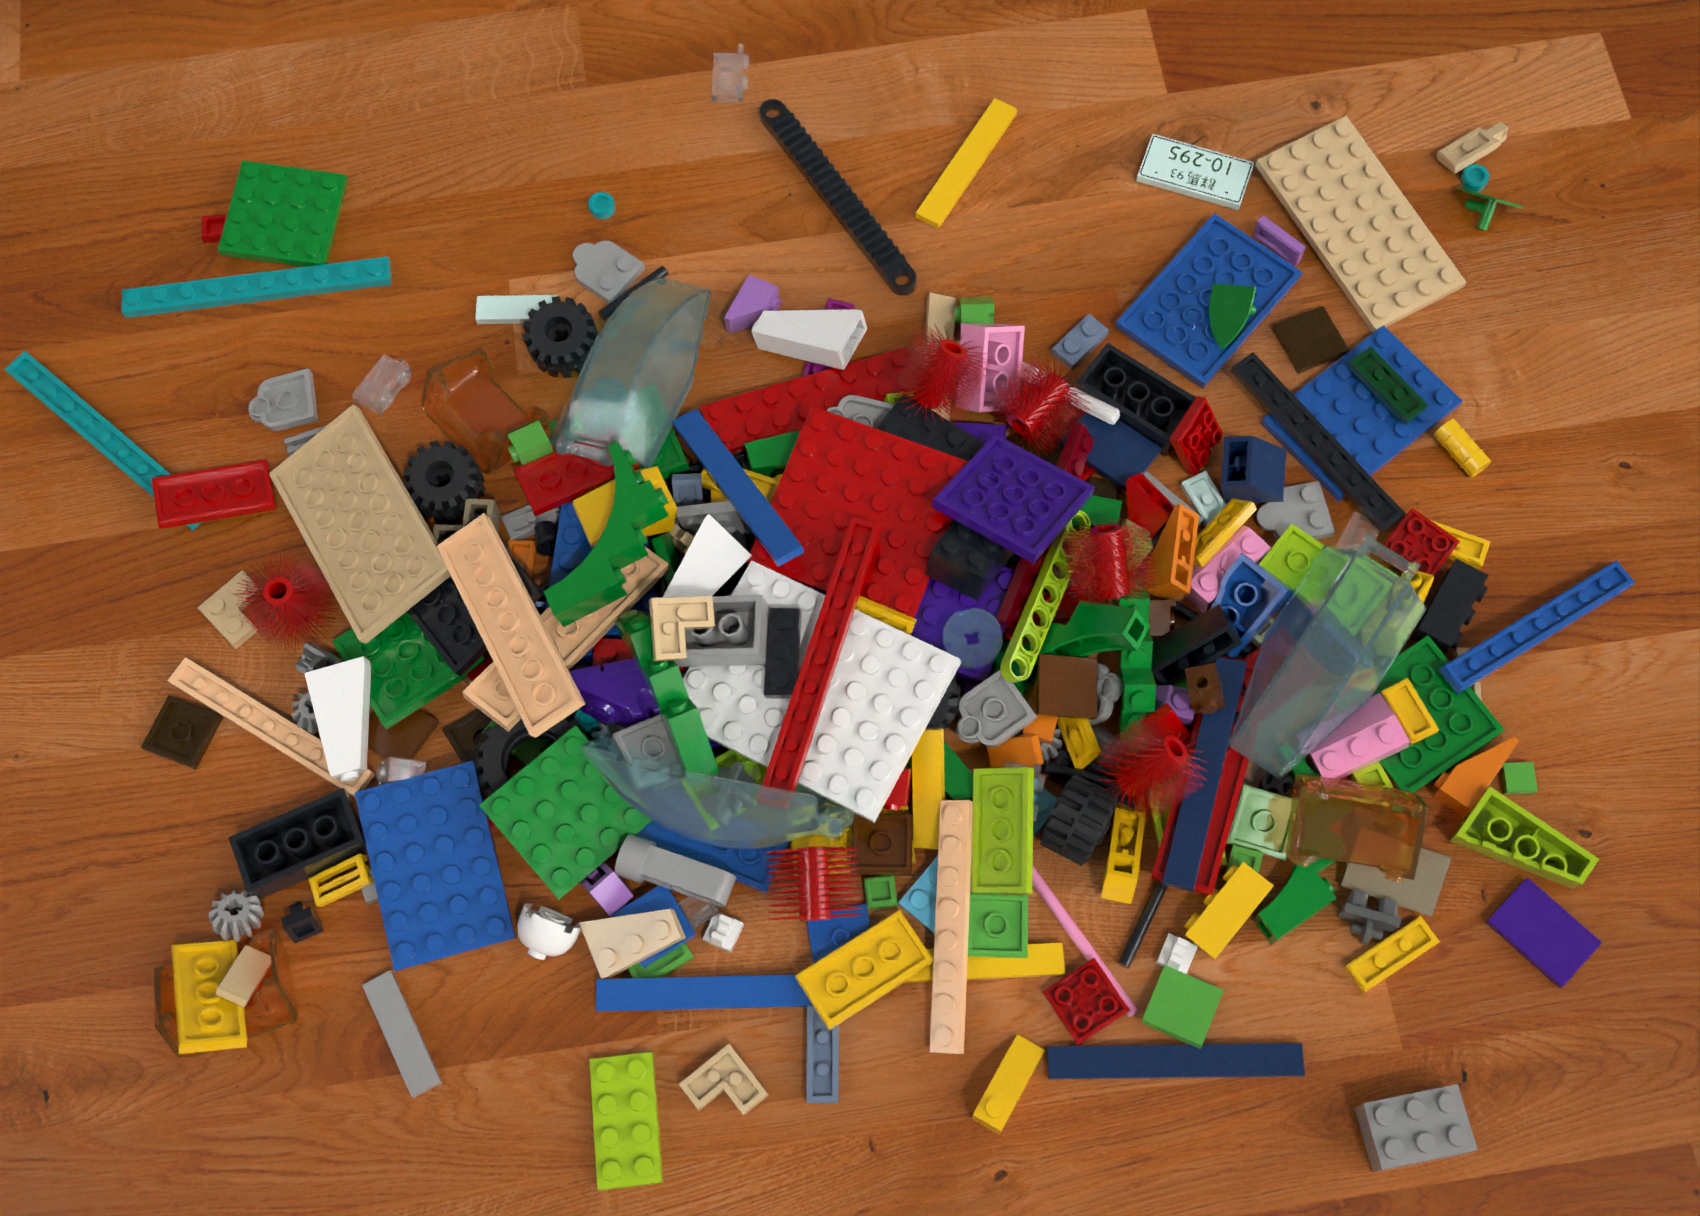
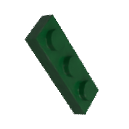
[1347,346,1429,426]

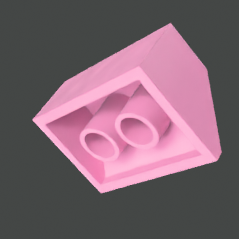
[956,322,1025,412]
[1184,525,1271,613]
[1297,693,1410,787]

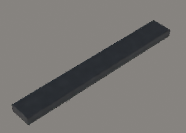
[1230,352,1406,533]

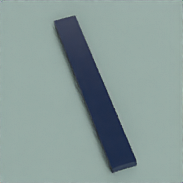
[1163,657,1247,892]
[1047,1043,1305,1080]

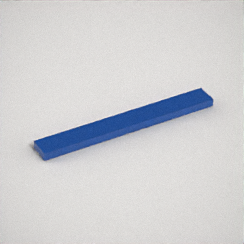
[672,409,804,567]
[1438,560,1636,694]
[596,975,813,1012]

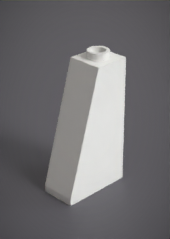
[751,309,868,370]
[662,514,751,598]
[305,657,371,782]

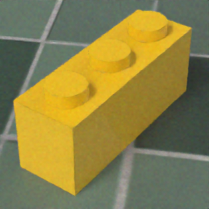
[1184,862,1274,960]

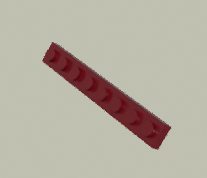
[996,423,1094,635]

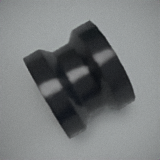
[1258,768,1293,796]

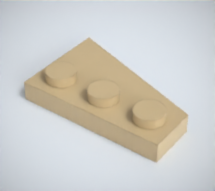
[579,909,686,979]

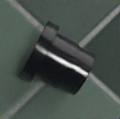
[534,521,557,556]

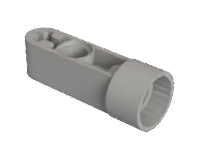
[615,834,736,907]

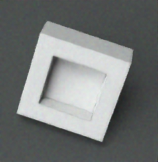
[703,911,744,953]
[1156,933,1198,974]

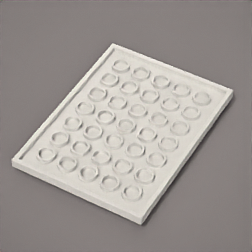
[683,560,961,823]

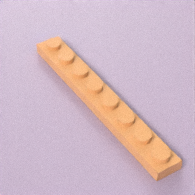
[167,657,375,798]
[930,800,973,1054]

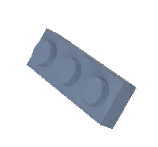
[806,1006,839,1104]

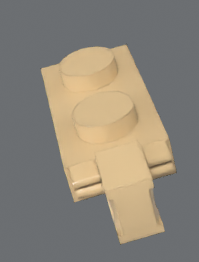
[1437,122,1508,174]

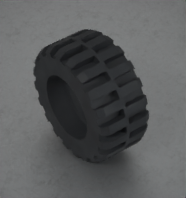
[476,715,589,797]

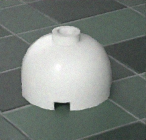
[517,903,581,960]

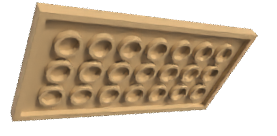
[1255,116,1466,334]
[269,404,451,644]

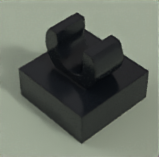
[281,901,324,943]

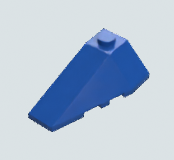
[1209,553,1294,664]

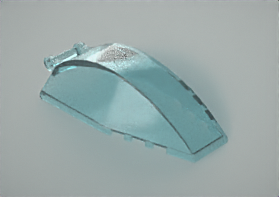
[548,278,711,468]
[1228,533,1426,779]
[581,736,855,849]

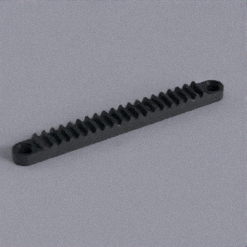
[760,99,916,296]

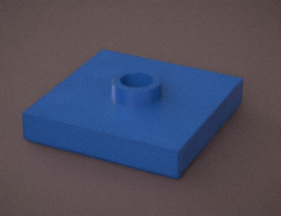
[612,886,697,969]
[807,904,870,964]

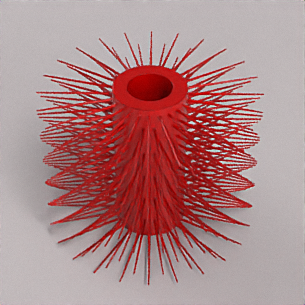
[890,324,991,425]
[987,353,1090,456]
[1062,518,1157,607]
[235,550,340,652]
[1095,709,1208,821]
[765,846,862,921]

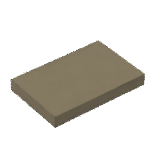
[1340,827,1451,917]

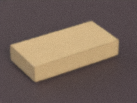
[216,945,274,1007]

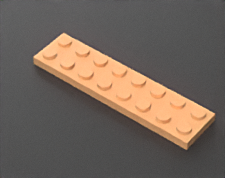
[437,513,585,738]
[462,547,669,732]

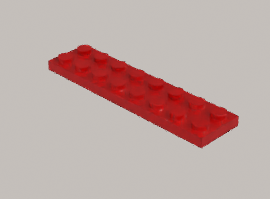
[700,347,920,454]
[1151,655,1274,896]

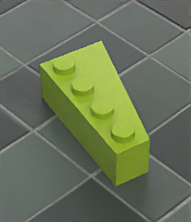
[1449,786,1599,889]

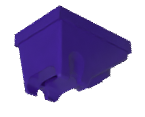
[570,658,660,728]

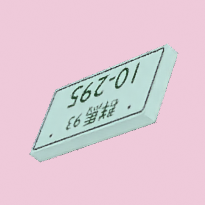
[1136,134,1254,211]

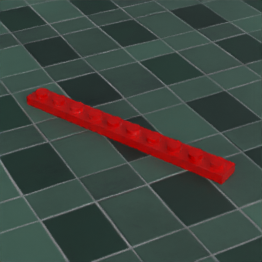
[757,517,882,810]

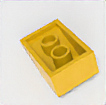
[572,467,677,547]

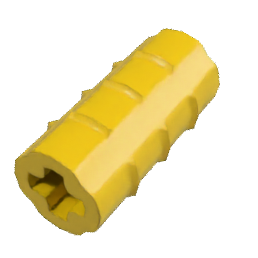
[1434,419,1491,478]

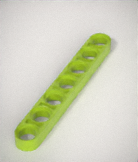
[1000,510,1091,683]

